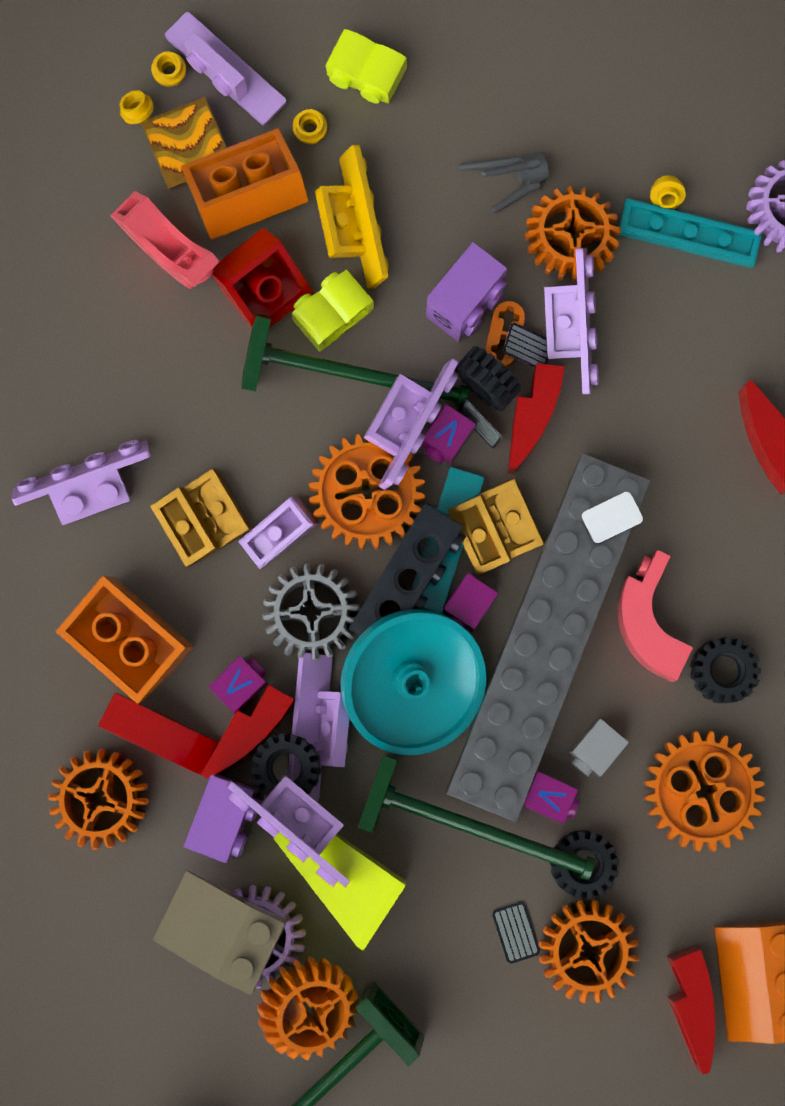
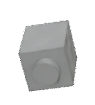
[568,718,629,777]

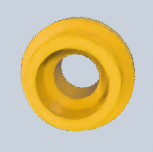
[151,51,186,87]
[119,90,154,124]
[293,109,327,144]
[650,175,686,209]

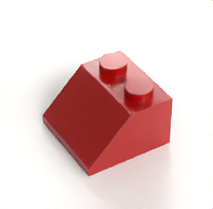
[211,228,314,329]

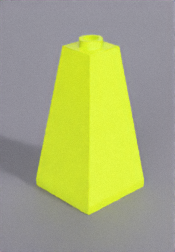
[273,832,406,950]

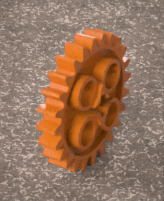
[309,434,425,551]
[643,731,765,852]

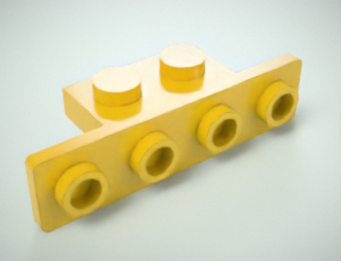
[315,145,389,289]

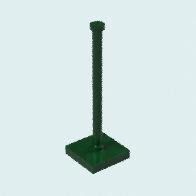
[241,313,468,406]
[358,755,595,880]
[291,981,425,1106]

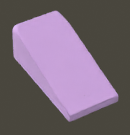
[238,496,319,569]

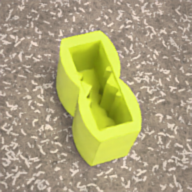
[325,29,407,104]
[292,270,374,352]

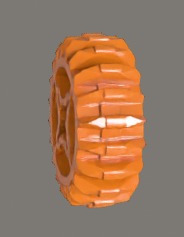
[525,186,621,282]
[48,749,150,850]
[538,900,640,1003]
[257,956,359,1061]

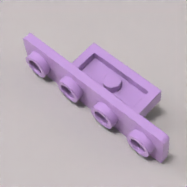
[165,12,287,126]
[544,248,599,394]
[364,358,459,490]
[12,440,151,525]
[287,653,349,802]
[226,775,350,888]

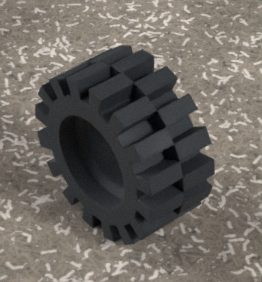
[454,346,521,411]
[690,637,761,704]
[251,734,322,797]
[550,830,619,899]

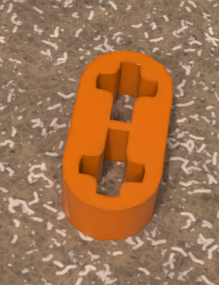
[485,301,525,369]

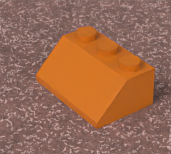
[181,128,309,240]
[55,575,194,704]
[713,920,785,1044]

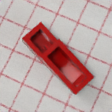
[507,363,565,474]
[738,380,785,495]
[201,685,295,779]
[98,693,219,775]
[667,945,715,1075]

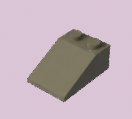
[153,870,288,995]

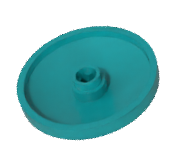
[341,609,486,755]

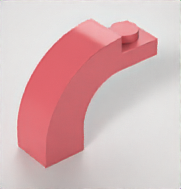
[110,191,220,289]
[617,550,693,682]

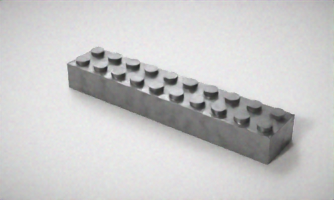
[445,453,650,822]

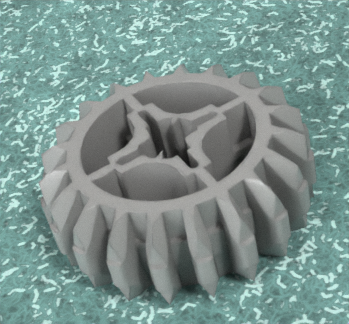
[262,563,360,661]

